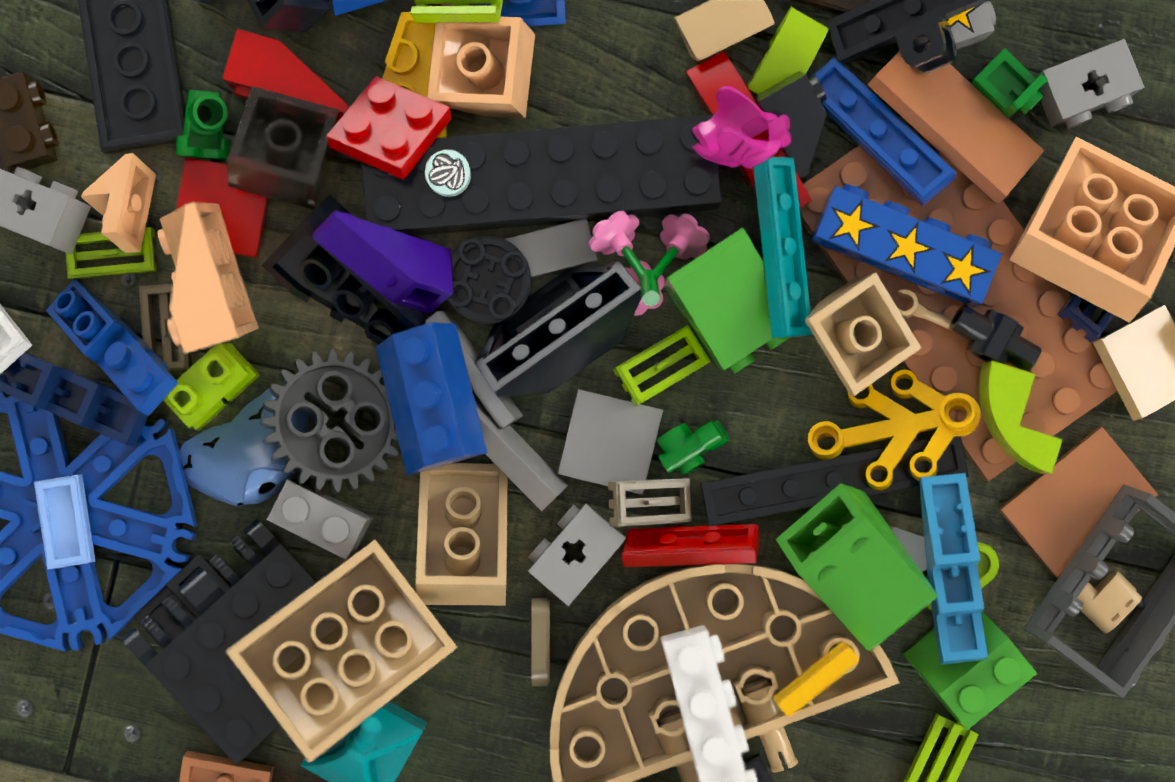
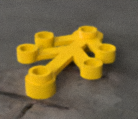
[808,369,981,491]

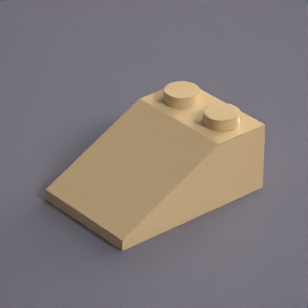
[416,463,508,606]

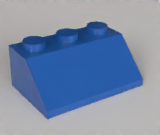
[376,322,488,475]

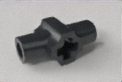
[949,304,1041,372]

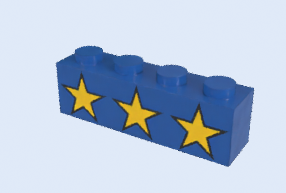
[810,184,1002,307]

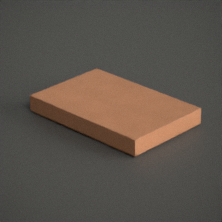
[998,427,1158,578]

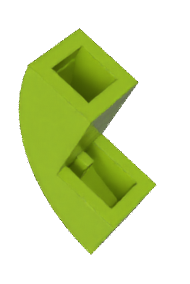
[979,361,1062,474]

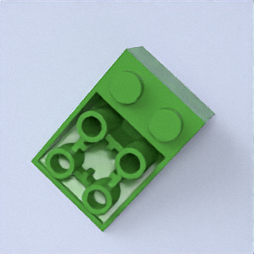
[775,483,938,651]

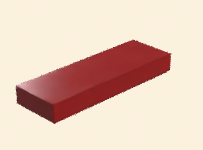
[622,524,760,567]

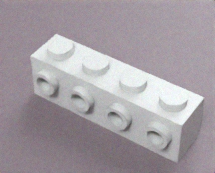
[661,625,758,782]

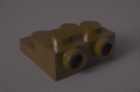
[0,71,59,174]

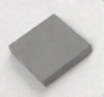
[558,389,663,495]

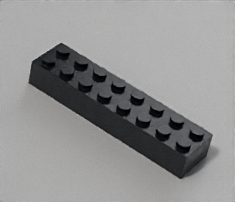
[362,114,721,236]

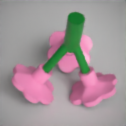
[588,211,710,316]

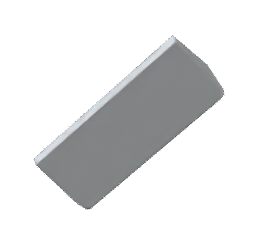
[474,394,568,511]

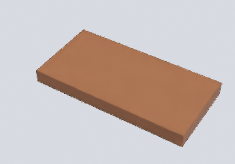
[867,47,1044,204]

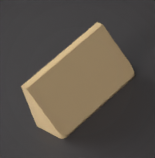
[674,0,775,61]

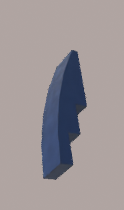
[0,351,148,447]

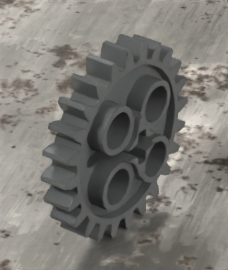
[260,349,399,494]

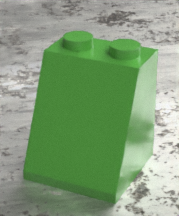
[664,228,790,374]

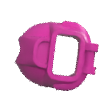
[692,86,791,168]

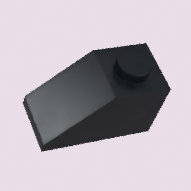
[753,71,827,178]

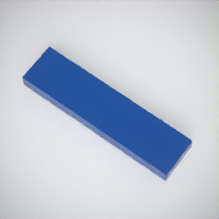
[809,56,956,207]

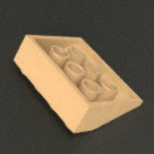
[226,540,458,763]

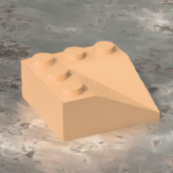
[1009,137,1175,323]
[158,202,259,353]

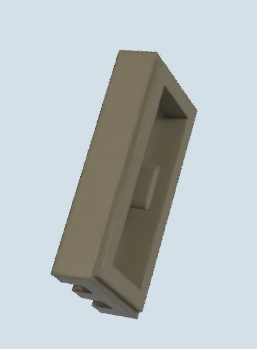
[139,284,192,372]
[608,478,692,527]

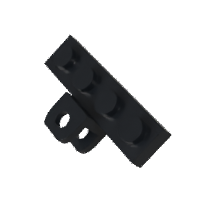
[826,0,990,74]

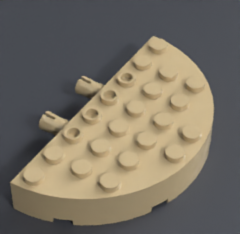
[550,563,899,782]

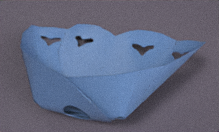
[180,386,309,507]

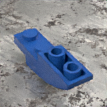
[46,279,178,416]

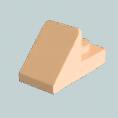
[81,153,156,253]

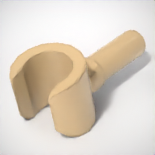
[897,289,952,328]

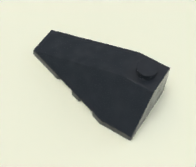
[261,194,426,344]

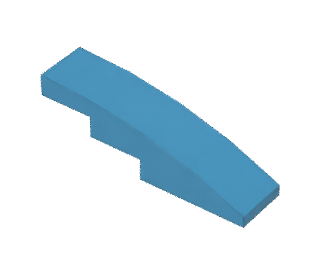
[919,473,988,665]

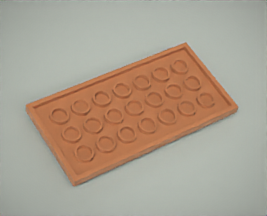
[800,116,1117,481]

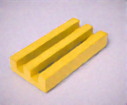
[773,641,859,717]

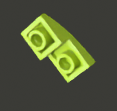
[747,6,829,94]

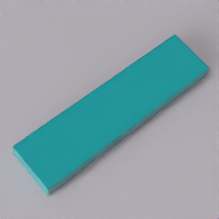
[753,157,813,338]

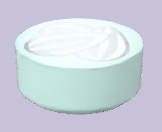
[425,150,471,197]

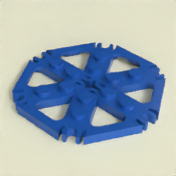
[0,389,198,652]

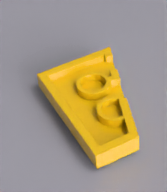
[382,12,446,138]

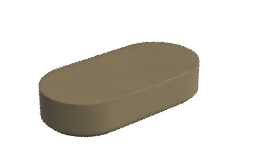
[531,598,550,686]

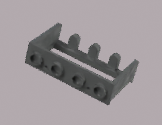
[1023,484,1175,698]

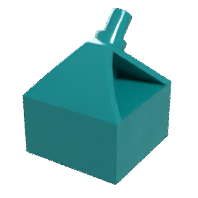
[301,701,428,782]

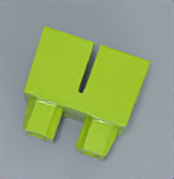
[164,342,260,431]

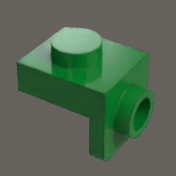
[971,48,1048,118]

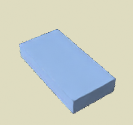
[34,474,96,570]

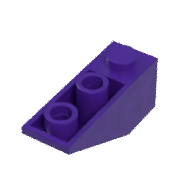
[313,211,453,314]

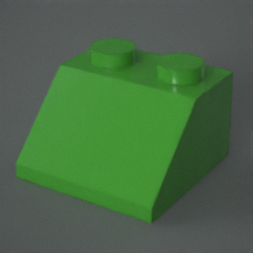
[901,611,1037,730]

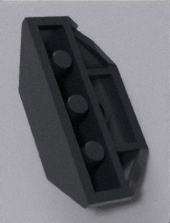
[474,261,642,397]

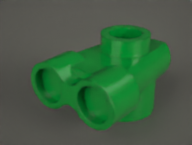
[176,90,229,160]
[656,420,730,476]

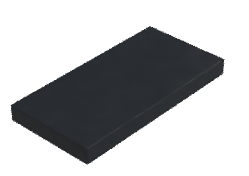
[78,0,186,154]

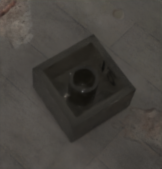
[227,86,339,209]

